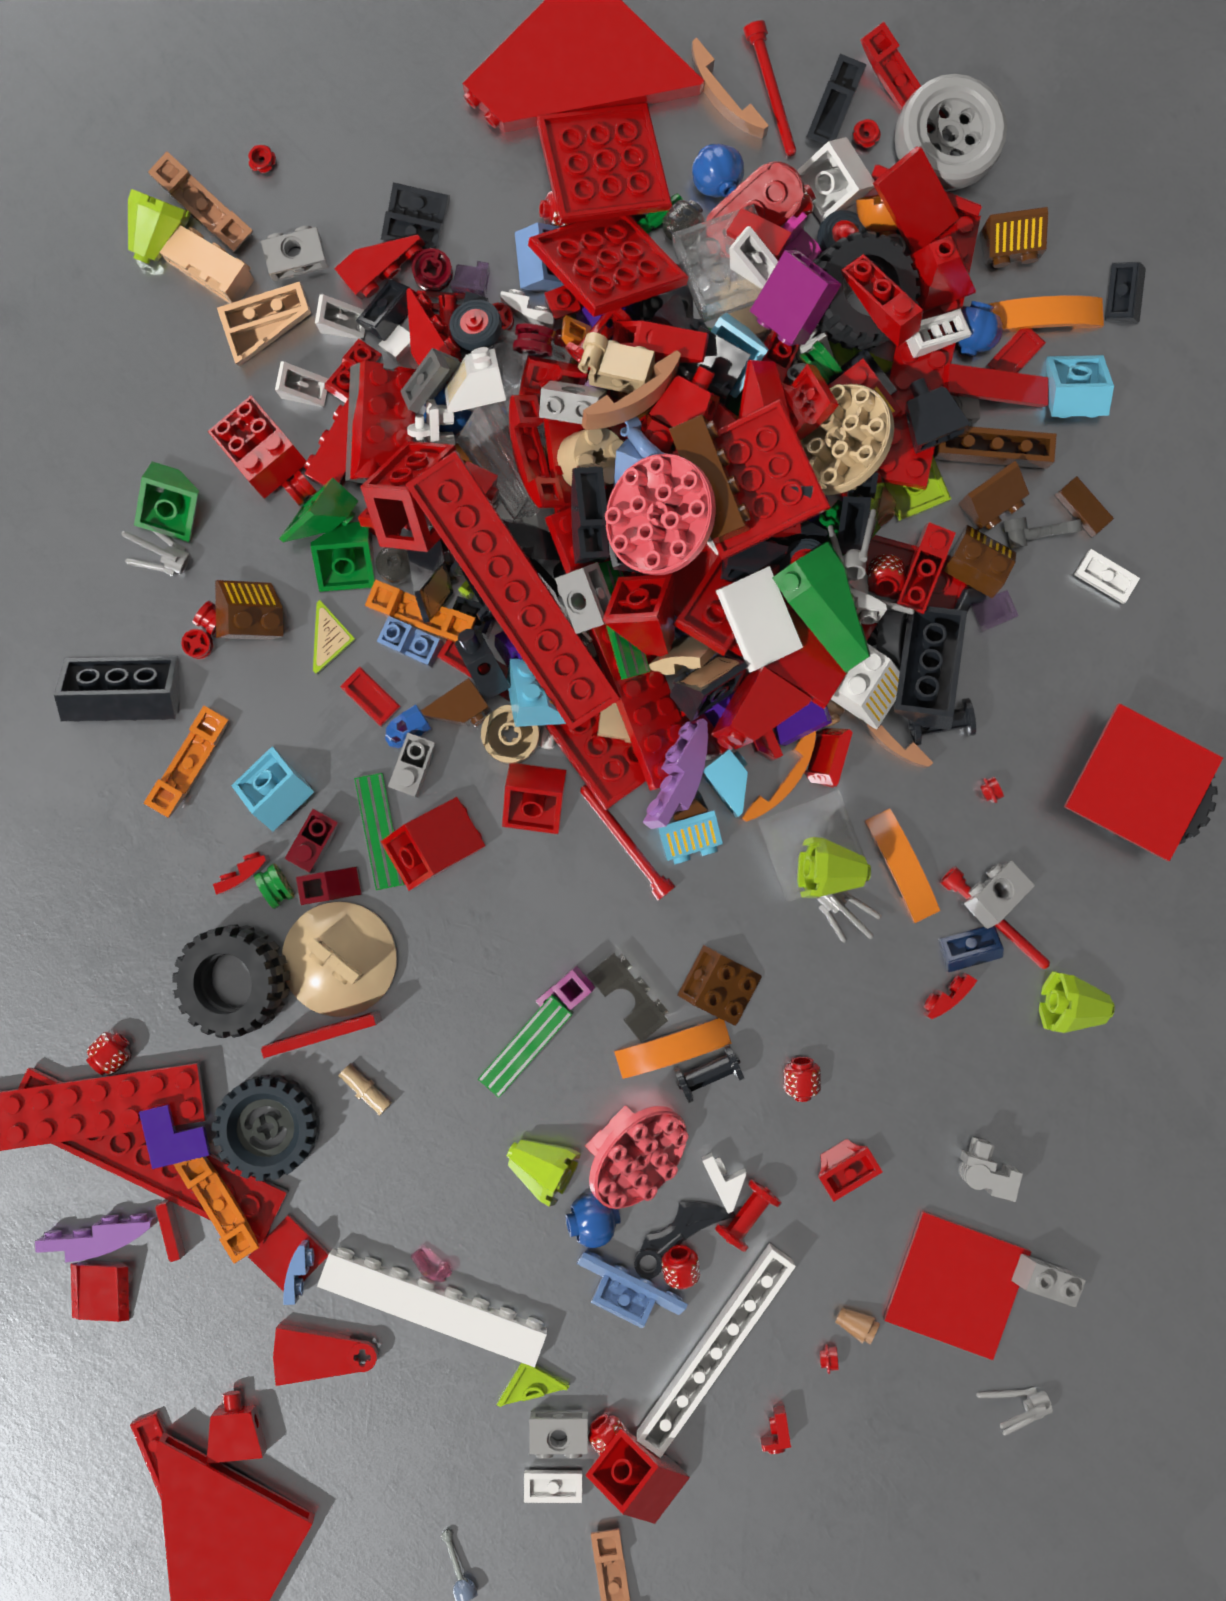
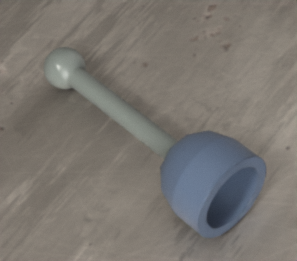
[441,1530,478,1601]

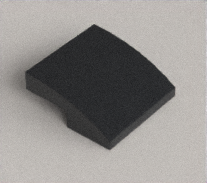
[380,182,450,250]

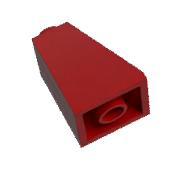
[711,667,812,750]
[380,797,486,891]
[585,1428,690,1524]

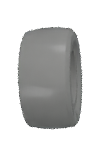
[894,74,1007,192]

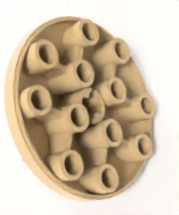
[800,384,894,495]
[282,902,397,1017]

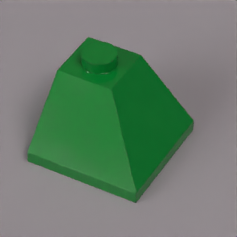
[134,461,199,542]
[279,478,359,543]
[310,522,376,592]

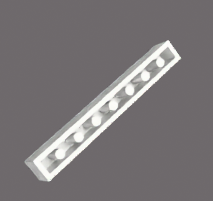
[636,1243,796,1458]
[317,1247,548,1367]

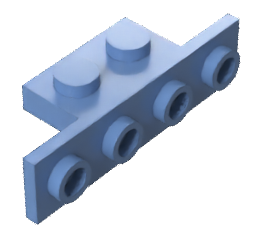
[577,1252,688,1328]

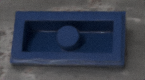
[939,925,1004,972]

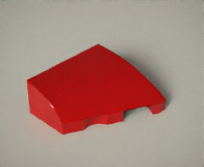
[519,355,588,406]

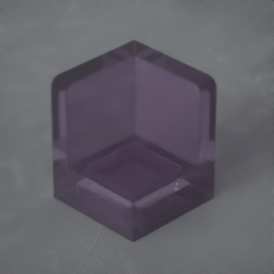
[450,261,490,297]
[972,590,1019,632]

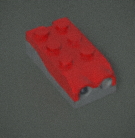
[345,360,416,483]

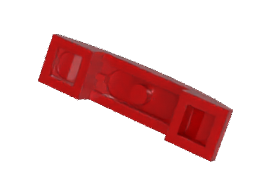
[860,22,946,133]
[509,395,565,508]

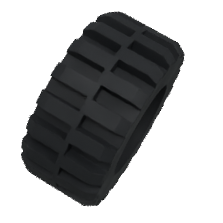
[814,231,921,350]
[172,924,290,1038]

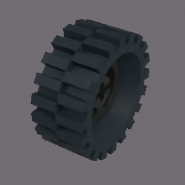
[212,1074,320,1181]

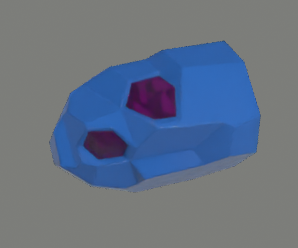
[385,705,432,748]

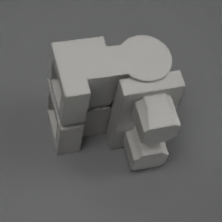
[959,1137,1023,1202]

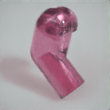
[411,1249,452,1283]

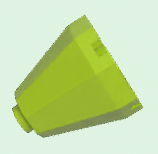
[128,189,191,264]
[797,837,871,898]
[1039,972,1115,1033]
[506,1139,581,1207]

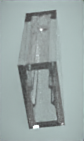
[456,401,541,520]

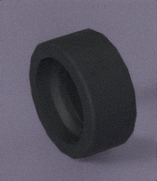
[877,610,908,666]

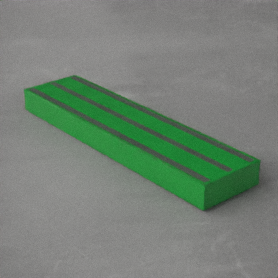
[599,560,650,680]
[354,773,405,890]
[477,994,574,1098]

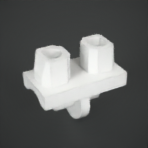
[407,399,455,445]

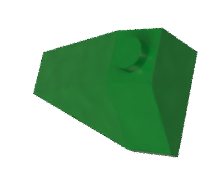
[772,542,870,673]

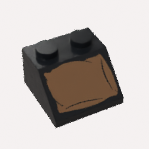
[407,538,457,623]
[670,654,749,722]

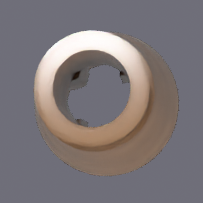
[835,1307,880,1344]

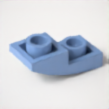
[377,616,444,667]
[283,1240,314,1305]

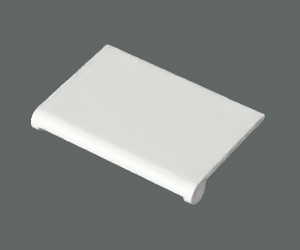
[715,566,803,672]

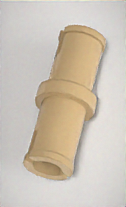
[338,1063,392,1116]

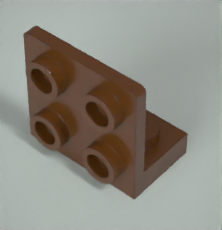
[677,945,762,1026]

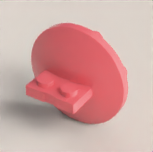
[605,454,716,575]
[585,1105,689,1209]

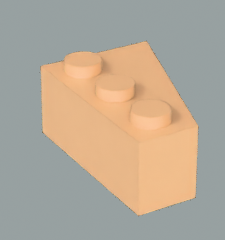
[160,225,255,304]
[217,282,311,366]

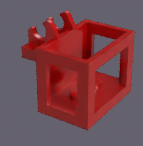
[358,441,456,552]

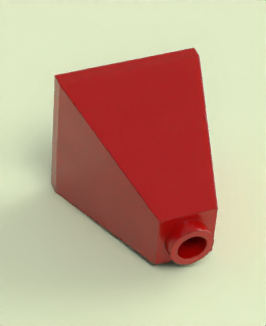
[910,236,976,313]
[602,574,675,657]

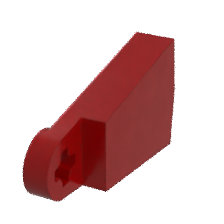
[273,1323,378,1386]

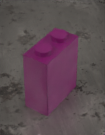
[750,250,842,346]

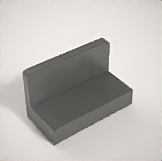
[400,348,460,413]

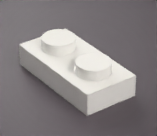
[1074,549,1140,604]
[524,1470,582,1503]

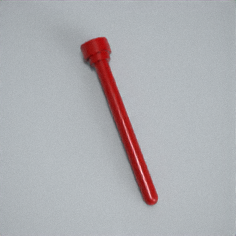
[743,20,796,157]
[580,785,676,901]
[940,866,1050,969]

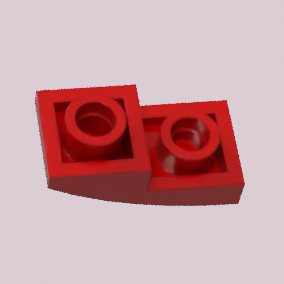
[324,338,382,402]
[213,851,271,895]
[923,972,978,1019]

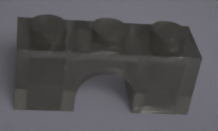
[587,952,669,1042]

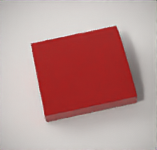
[782,363,839,440]

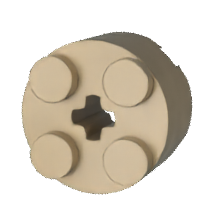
[557,428,624,486]
[481,705,540,764]

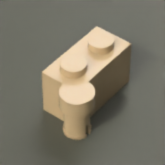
[578,332,655,394]

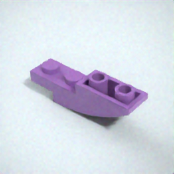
[643,719,708,829]
[35,1213,157,1263]

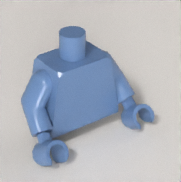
[614,417,665,487]

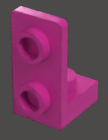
[782,212,822,262]

